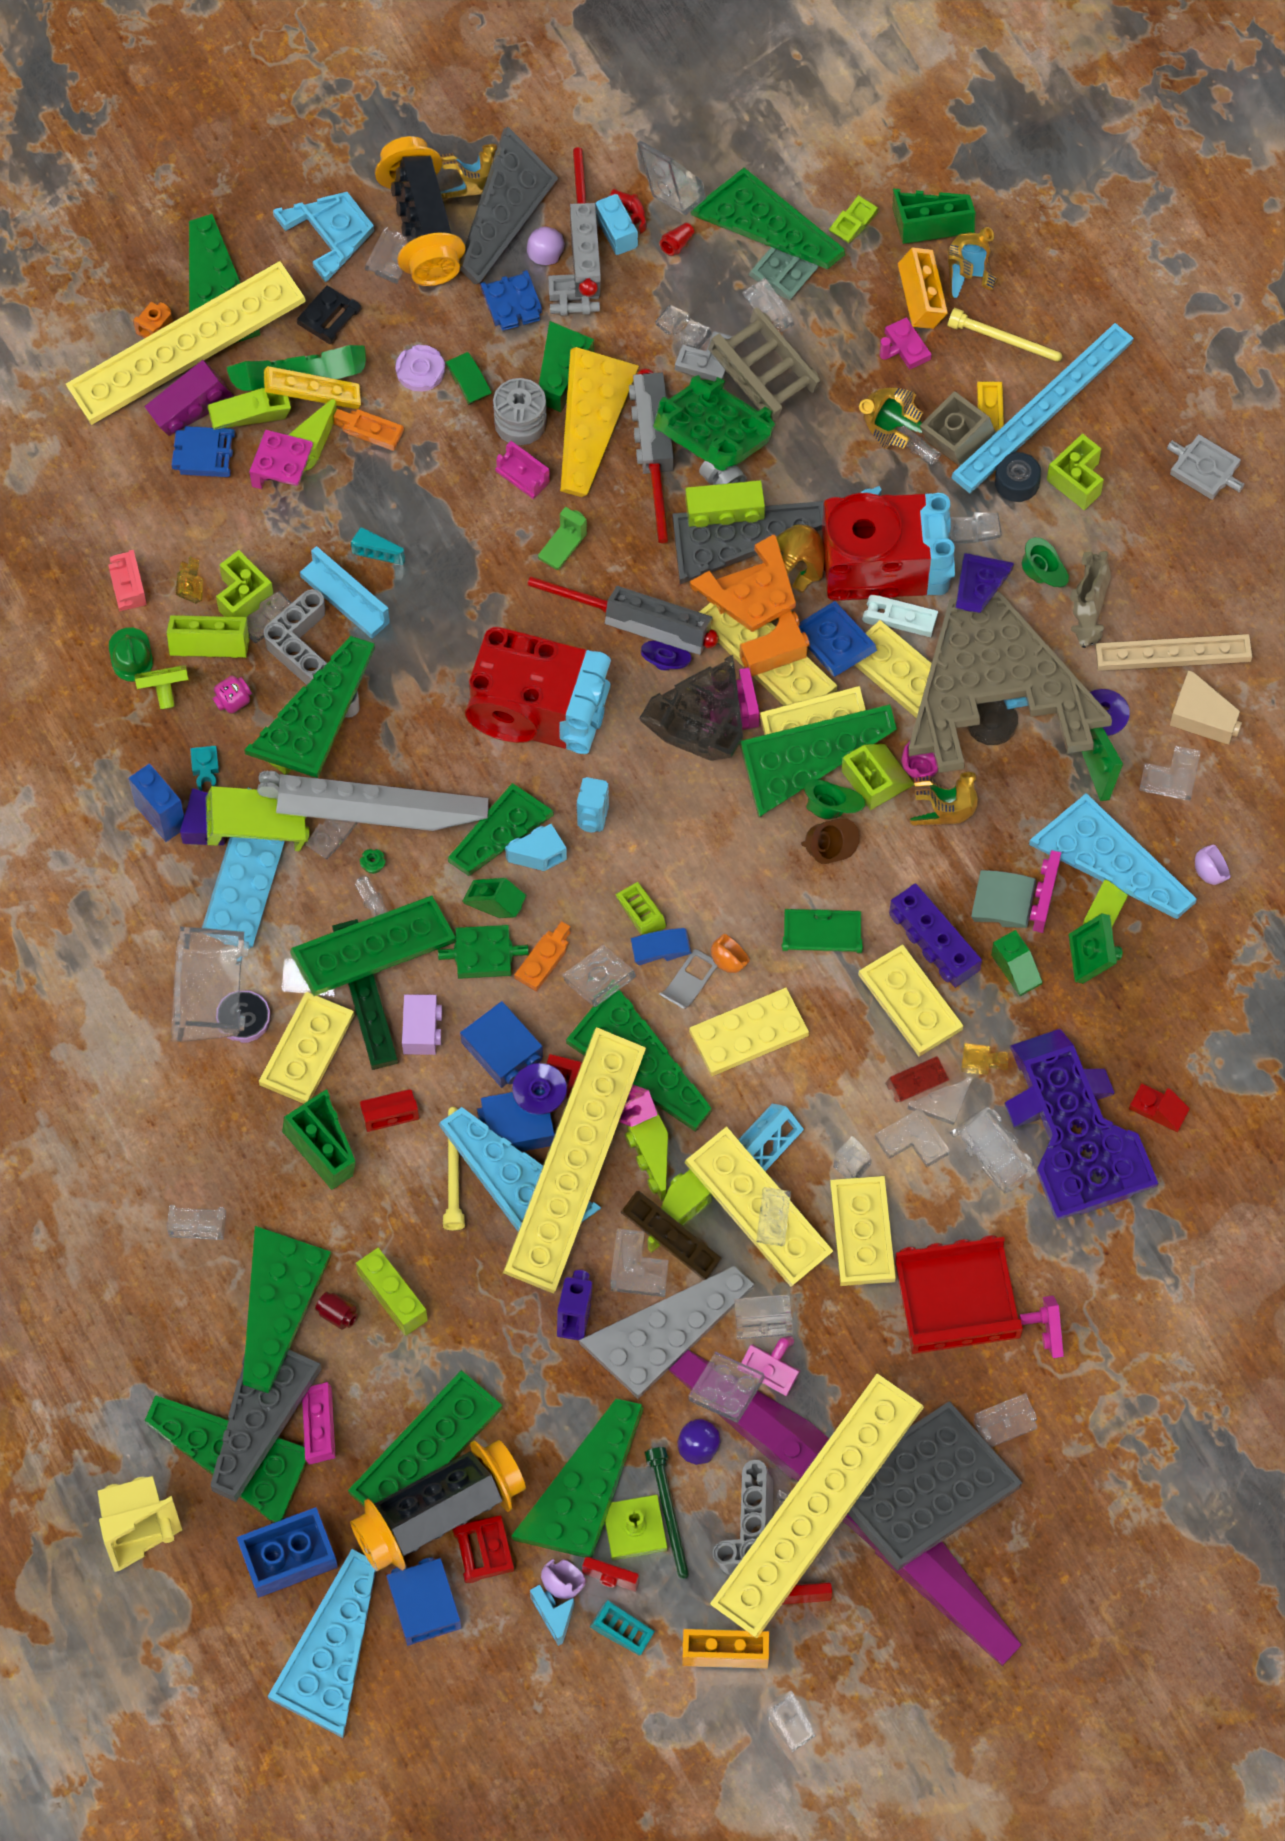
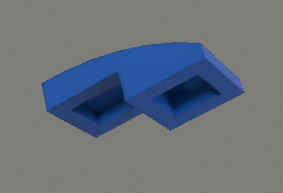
[631,928,691,966]

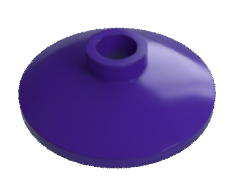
[640,640,691,671]
[1090,689,1130,736]
[512,1063,567,1115]

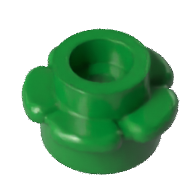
[360,849,386,874]

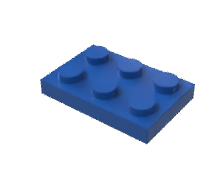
[798,601,877,677]

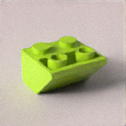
[841,744,914,811]

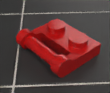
[452,1515,514,1583]

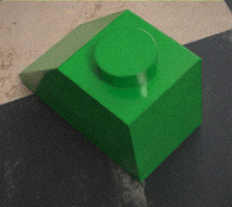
[462,878,527,918]
[991,930,1042,996]

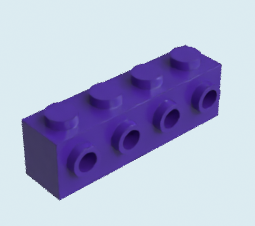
[889,883,982,988]

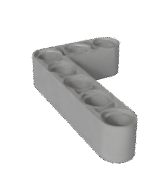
[264,589,360,717]

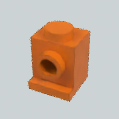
[133,302,173,338]

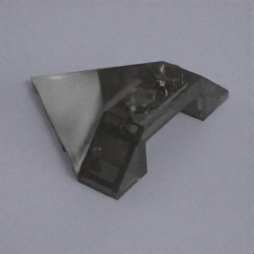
[639,654,743,761]

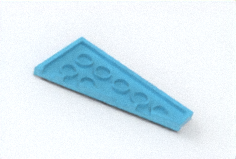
[1029,793,1197,919]
[439,1107,601,1231]
[268,1549,376,1738]

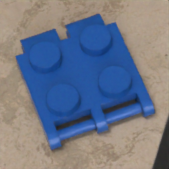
[480,270,542,331]
[171,426,235,477]

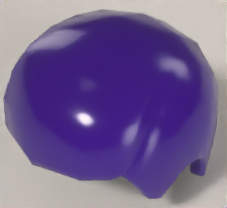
[677,1419,721,1465]

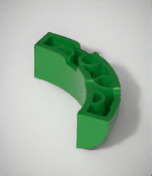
[226,345,366,391]

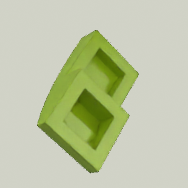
[829,195,879,244]

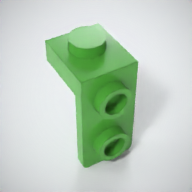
[538,507,587,570]

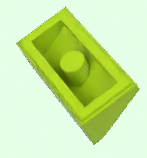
[1083,879,1128,927]

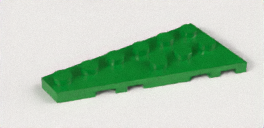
[691,167,845,269]
[189,214,260,344]
[739,704,897,818]
[511,1399,644,1558]

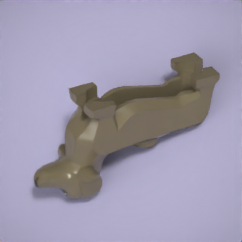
[1069,551,1111,648]

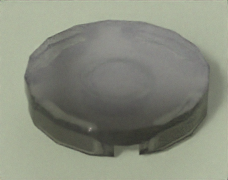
[967,700,1018,745]

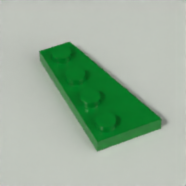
[448,783,554,876]

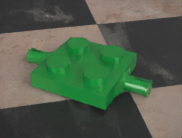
[438,925,529,979]

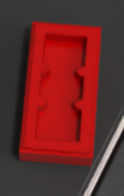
[582,1557,639,1592]

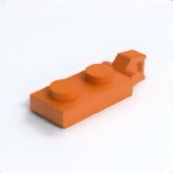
[333,409,404,451]
[514,922,571,992]

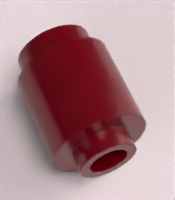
[315,1292,358,1330]

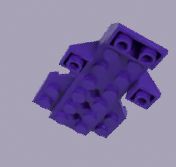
[1004,1029,1159,1221]

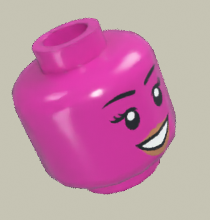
[212,675,252,714]

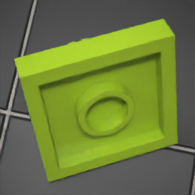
[135,665,188,709]
[605,1495,667,1561]

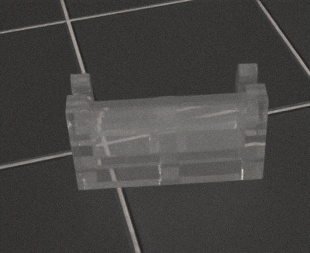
[742,278,795,333]
[167,1205,226,1240]
[734,1295,792,1339]
[974,1393,1037,1447]

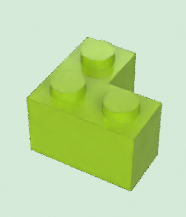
[1047,433,1104,510]
[216,550,274,618]

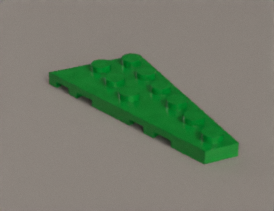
[244,636,375,778]
[566,981,712,1132]
[243,1226,331,1394]
[145,1395,307,1523]

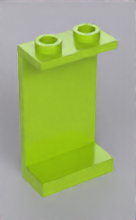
[206,786,309,851]

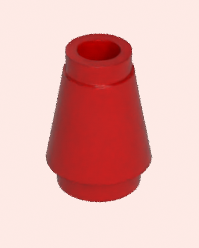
[660,223,694,256]

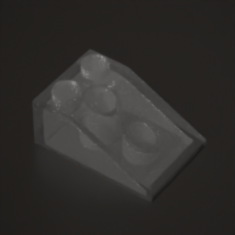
[637,140,706,216]

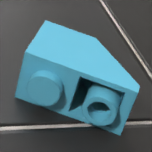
[505,824,567,871]

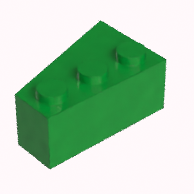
[892,188,976,244]
[539,321,594,412]
[282,1089,355,1190]

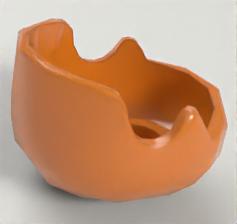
[711,934,750,973]

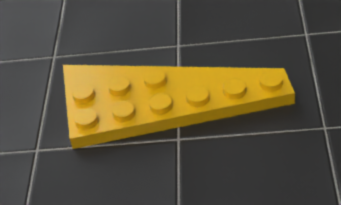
[560,347,639,497]

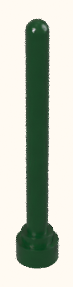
[644,1447,689,1580]

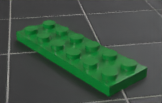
[290,895,456,996]
[348,1370,503,1508]

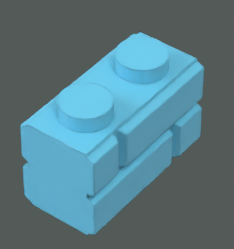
[595,194,638,255]
[577,777,609,832]

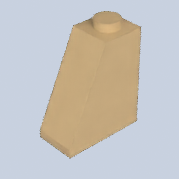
[1170,671,1242,745]

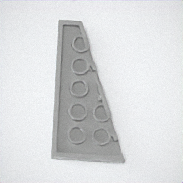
[579,1266,754,1399]

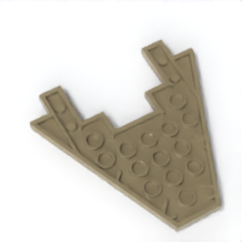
[909,592,1112,773]

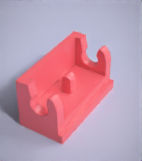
[108,550,147,611]

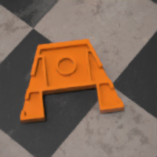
[690,534,796,632]

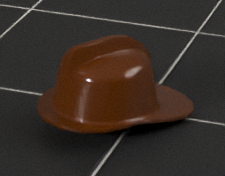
[801,818,860,864]

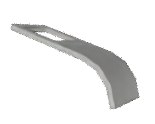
[659,949,717,1009]

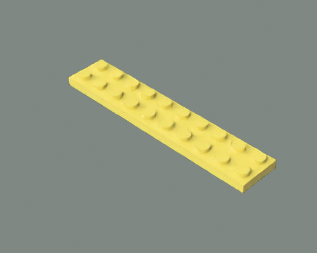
[66,261,306,425]
[503,1027,646,1294]
[710,1374,924,1639]

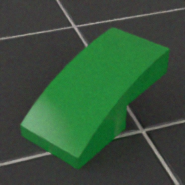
[445,352,492,405]

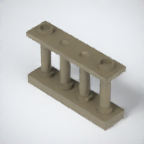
[708,307,820,421]

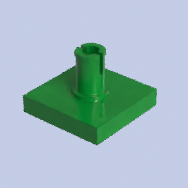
[1068,913,1123,984]

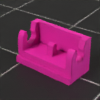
[495,441,550,499]
[619,1084,658,1127]

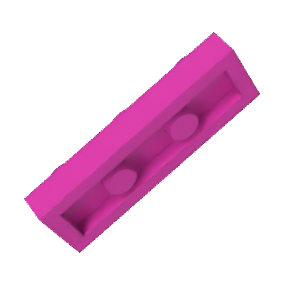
[1030,850,1061,933]
[302,1382,336,1465]

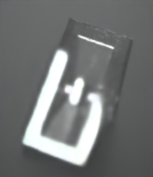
[767,1691,816,1752]

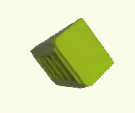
[615,882,666,935]

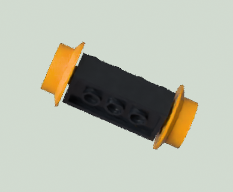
[375,136,465,286]
[350,1440,526,1571]

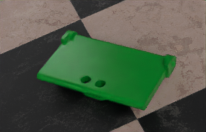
[781,909,863,953]

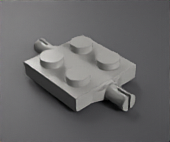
[1167,434,1245,500]

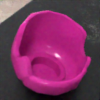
[901,741,938,778]

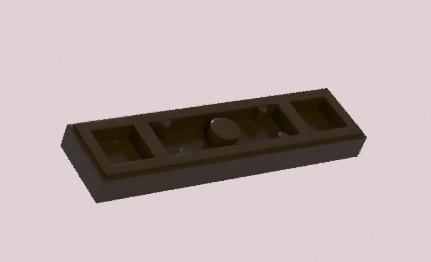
[620,1191,722,1280]

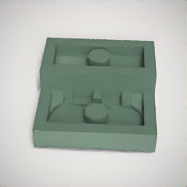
[748,247,819,300]
[971,870,1036,928]

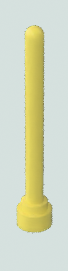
[947,308,1062,362]
[443,1107,465,1230]

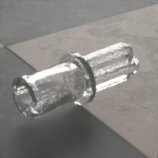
[897,426,941,466]
[355,876,389,917]

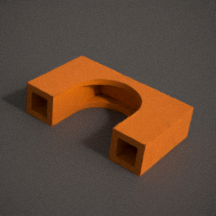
[715,563,809,677]

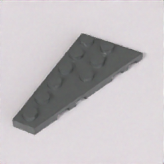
[459,127,558,284]
[672,501,824,584]
[210,1350,322,1502]

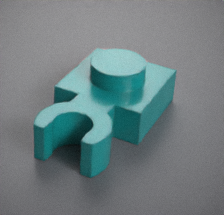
[190,746,219,791]

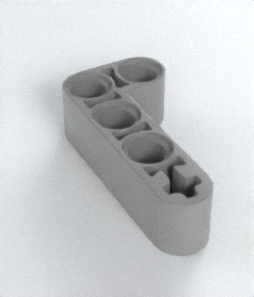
[712,1460,773,1575]

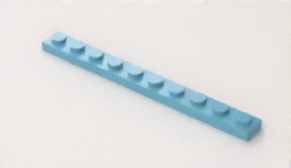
[951,323,1134,493]

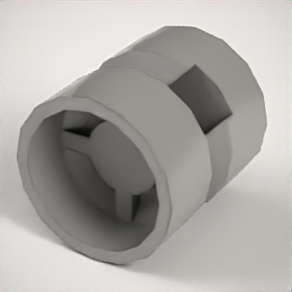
[699,461,747,485]

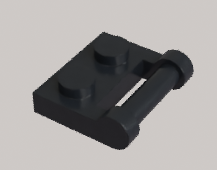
[297,285,362,344]

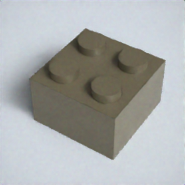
[920,391,996,466]

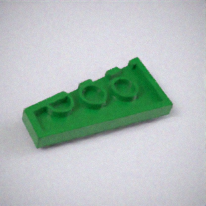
[1081,727,1123,801]

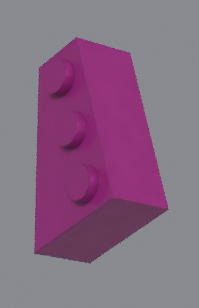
[144,360,235,436]

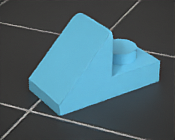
[530,1585,574,1646]

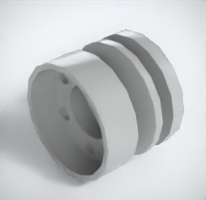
[493,378,547,445]

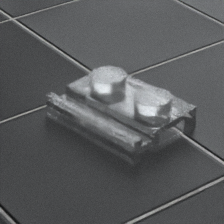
[365,227,408,284]

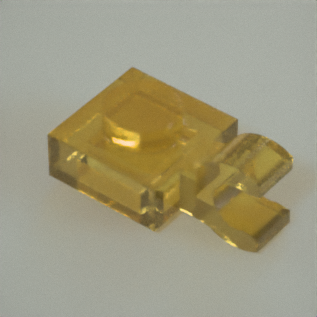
[176,556,203,604]
[961,1043,1009,1075]

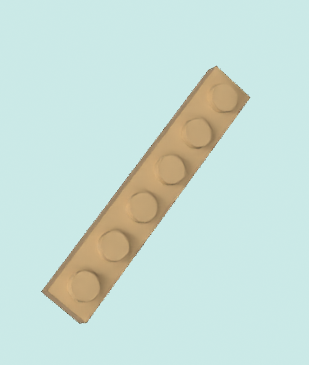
[1095,634,1252,671]

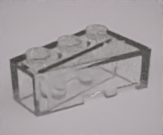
[949,1106,1036,1194]

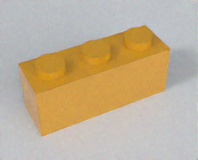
[898,248,948,329]
[682,1629,769,1669]

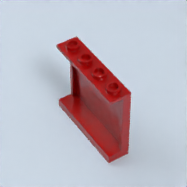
[895,1235,1023,1354]

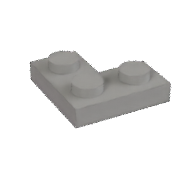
[675,331,735,381]

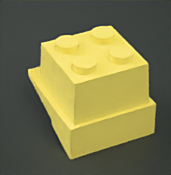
[98,1476,182,1572]

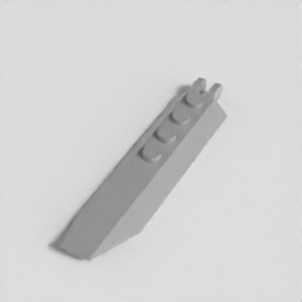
[257,770,488,831]

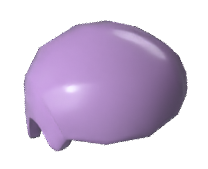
[527,226,565,265]
[1195,845,1230,885]
[541,1559,586,1599]

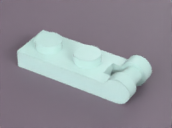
[862,595,938,637]

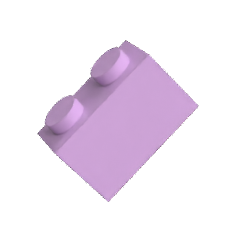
[402,995,442,1055]

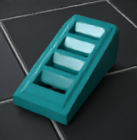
[351,527,406,565]
[589,1600,655,1656]

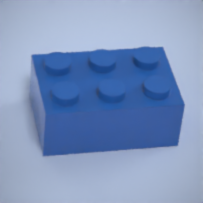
[236,1507,338,1598]

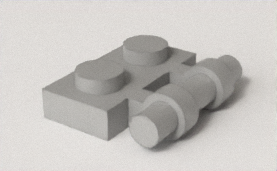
[548,275,600,316]

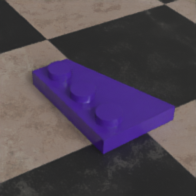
[955,553,1014,613]

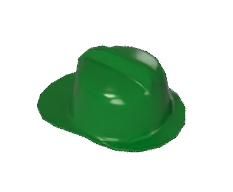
[1021,537,1069,588]
[109,627,153,682]
[804,779,865,820]

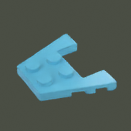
[273,192,374,282]

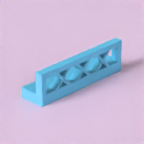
[300,546,390,639]
[738,1103,804,1171]

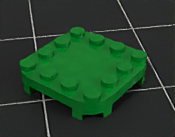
[653,375,775,471]

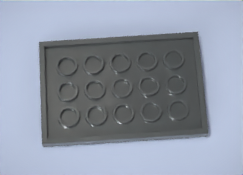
[847,1401,1022,1571]

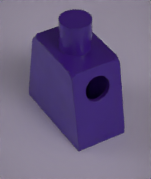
[180,788,227,845]
[557,1270,592,1341]

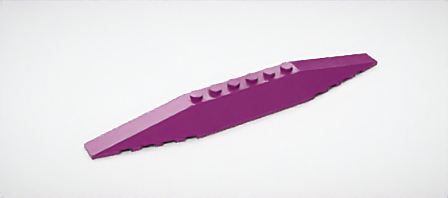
[669,1350,1021,1666]

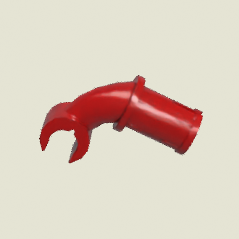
[610,189,647,234]

